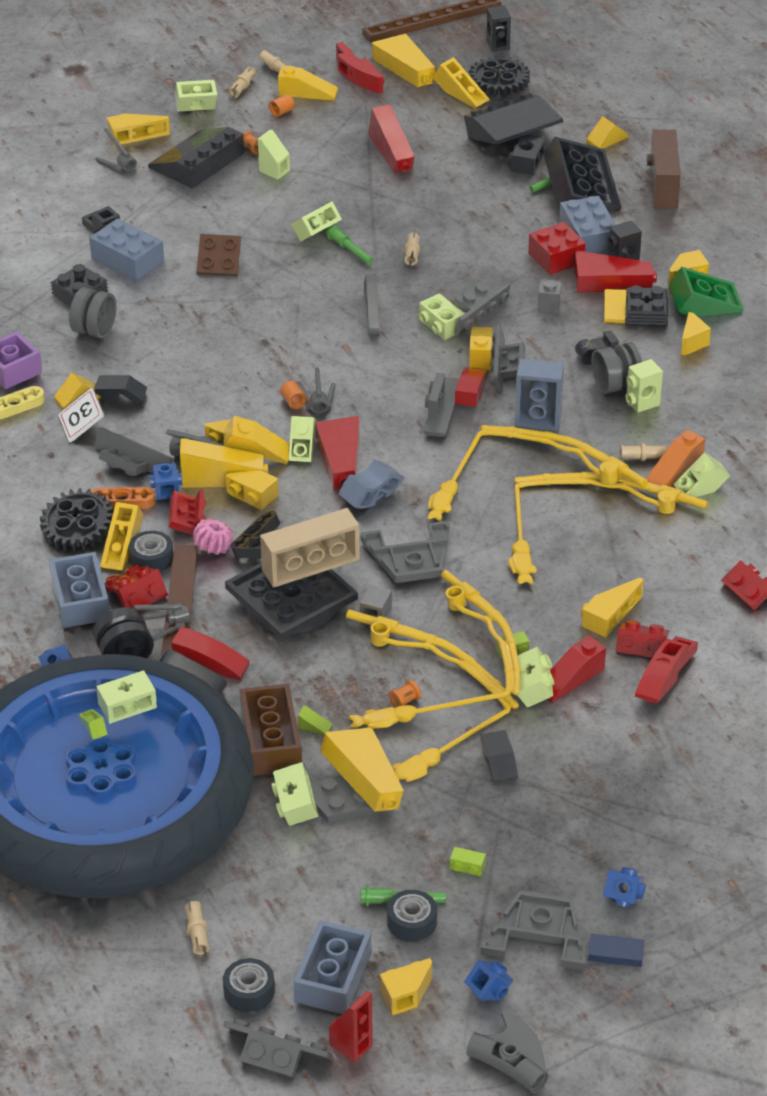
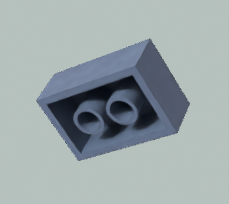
[559,196,616,254]
[89,218,164,280]
[515,359,564,431]
[49,552,109,628]
[293,920,372,1014]

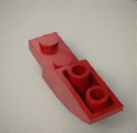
[336,42,385,94]
[635,636,698,703]

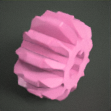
[193,518,233,555]

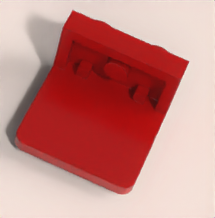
[104,565,168,611]

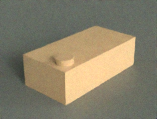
[260,508,360,588]

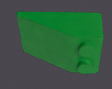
[669,266,744,317]

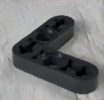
[230,511,281,558]

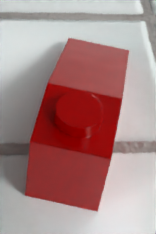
[547,635,606,703]
[329,991,373,1063]

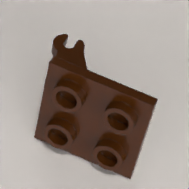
[196,234,241,276]

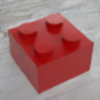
[528,222,586,275]

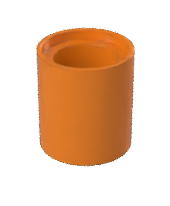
[269,94,295,117]
[280,380,307,409]

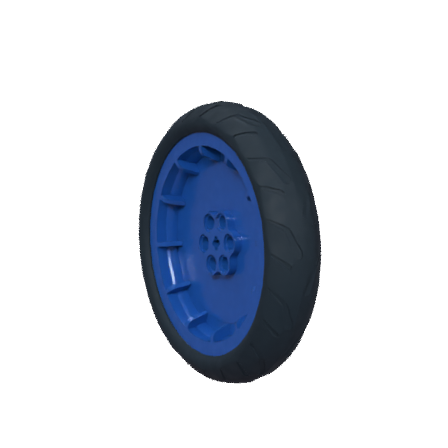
[0,654,254,898]

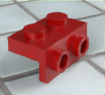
[168,489,206,536]
[721,560,767,610]
[616,620,670,658]

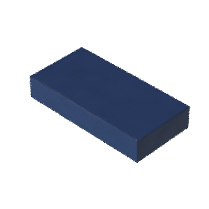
[588,934,645,967]

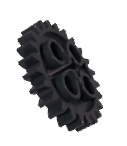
[469,56,530,97]
[40,488,114,551]

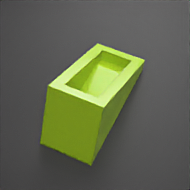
[298,705,333,736]
[78,709,108,740]

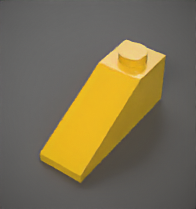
[432,57,490,109]
[278,66,338,101]
[106,114,170,146]
[469,327,493,370]
[223,416,290,465]
[100,502,144,572]
[580,578,644,637]

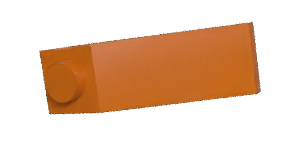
[646,429,705,486]

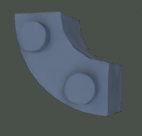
[338,460,405,509]

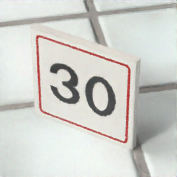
[58,388,104,443]

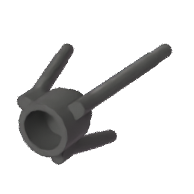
[95,128,137,173]
[297,367,335,414]
[134,603,190,642]

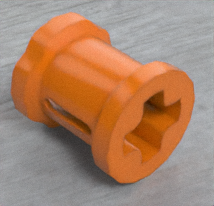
[243,131,259,155]
[389,679,421,708]

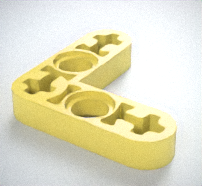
[0,386,45,420]

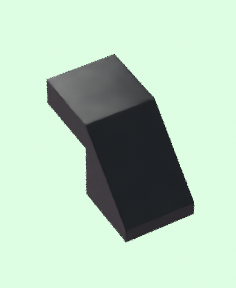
[82,206,120,233]
[94,375,147,405]
[480,730,518,782]

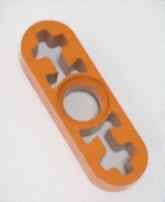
[91,487,155,509]

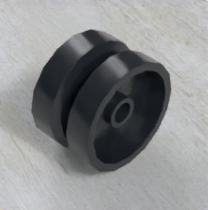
[93,608,154,658]

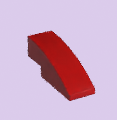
[455,367,489,407]
[171,627,249,680]

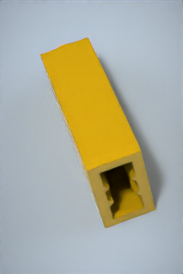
[372,34,435,87]
[180,439,268,488]
[320,728,404,812]

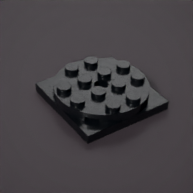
[225,563,358,641]

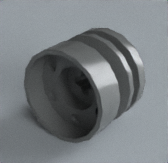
[591,342,642,394]

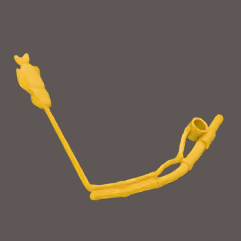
[427,425,648,522]
[508,472,709,585]
[348,570,521,729]
[346,609,519,782]

